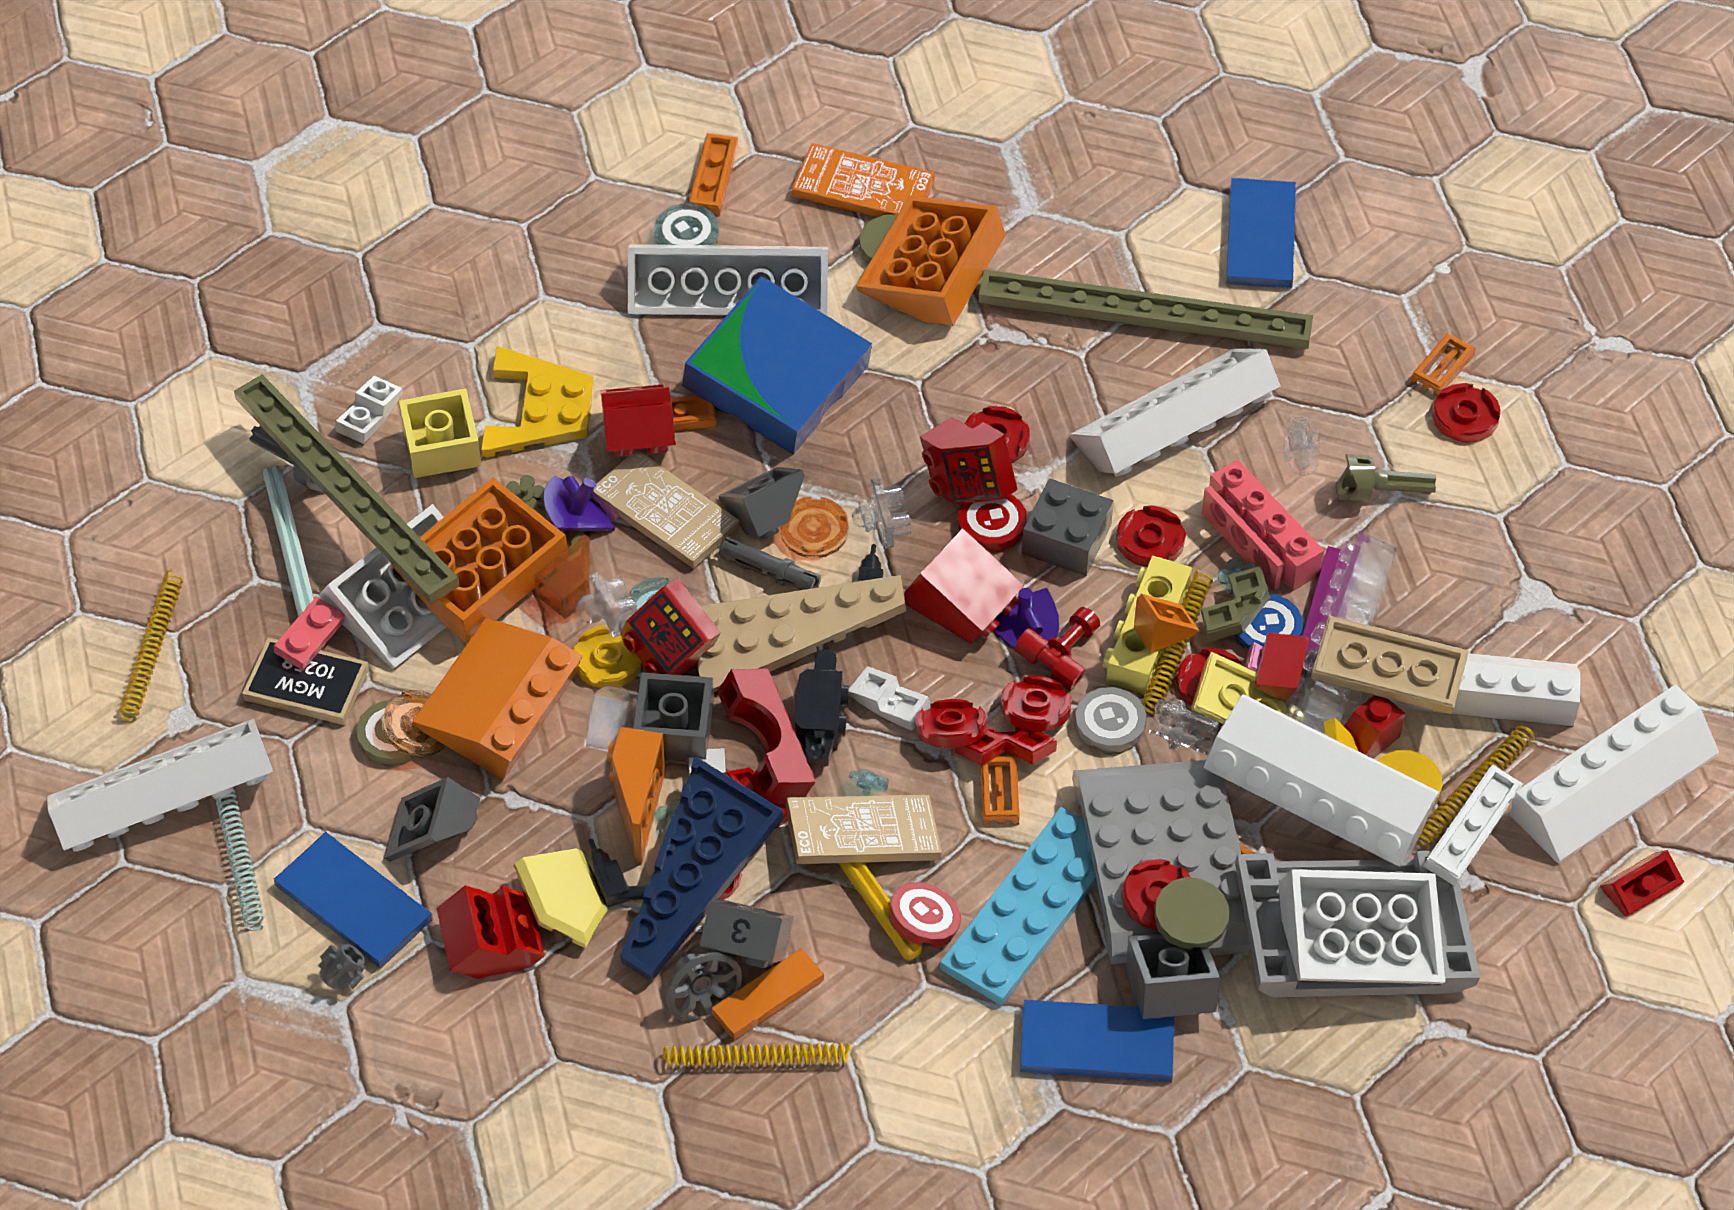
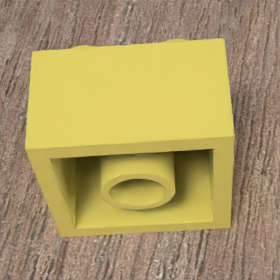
[399,388,481,478]

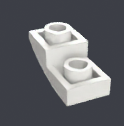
[335,376,403,444]

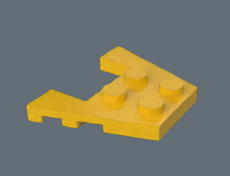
[482,346,594,458]

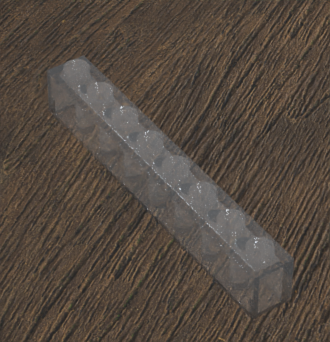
[1285,531,1398,734]

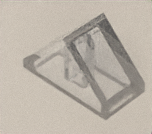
[585,685,638,752]

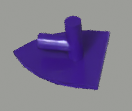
[542,475,615,531]
[994,588,1059,649]

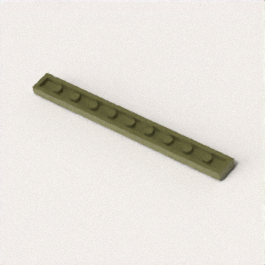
[978,269,1313,349]
[234,374,460,604]

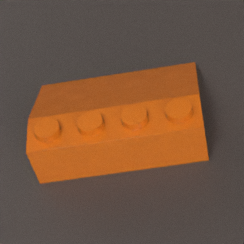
[856,196,1006,326]
[391,477,569,644]
[411,618,582,780]

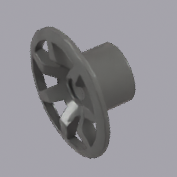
[666,952,742,1023]

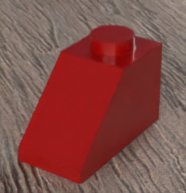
[1344,695,1405,759]

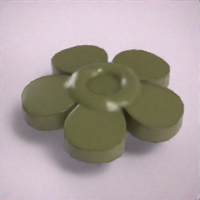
[506,475,545,509]

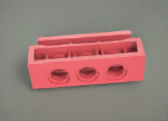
[1201,459,1324,591]

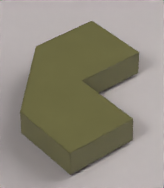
[1200,566,1270,642]

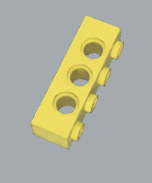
[1102,555,1192,695]

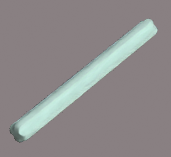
[263,465,314,617]

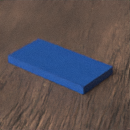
[1226,177,1296,288]
[274,832,433,969]
[1020,999,1174,1082]

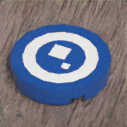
[1234,594,1303,649]

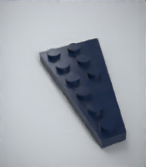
[620,756,784,982]

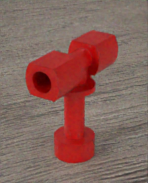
[1014,607,1100,691]

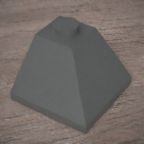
[718,467,805,539]
[385,777,480,862]

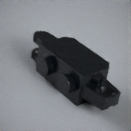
[795,648,849,767]

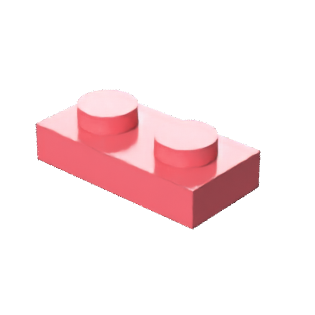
[274,596,345,671]

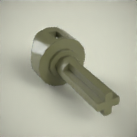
[1336,454,1437,502]

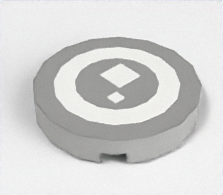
[1075,687,1147,753]

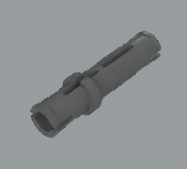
[719,537,821,590]

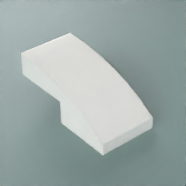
[849,666,930,731]

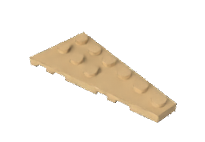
[698,575,906,697]

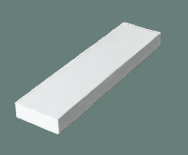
[1423,765,1523,886]

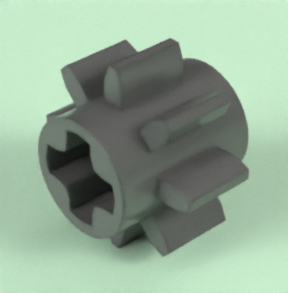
[318,944,366,990]

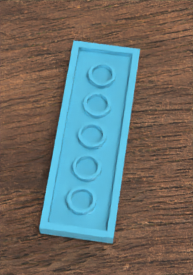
[940,807,1097,1006]

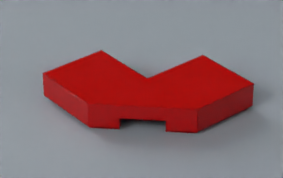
[955,727,1057,766]

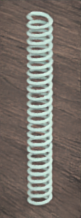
[215,787,265,930]

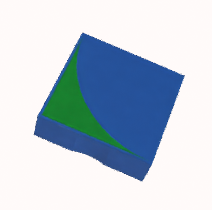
[682,276,873,455]

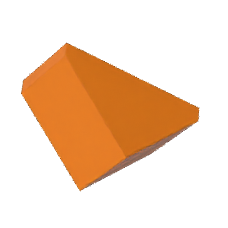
[1134,593,1199,653]

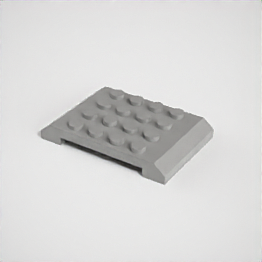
[1072,760,1251,964]
[1235,851,1480,998]

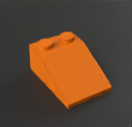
[607,727,665,864]

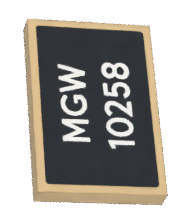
[242,637,369,725]

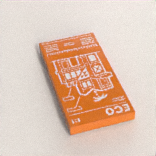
[792,143,935,217]

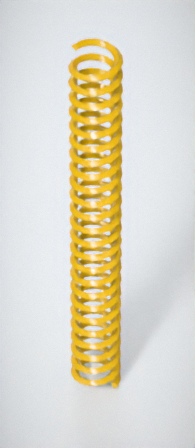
[118,569,184,722]
[1142,569,1213,715]
[1417,726,1535,848]
[662,1042,852,1068]

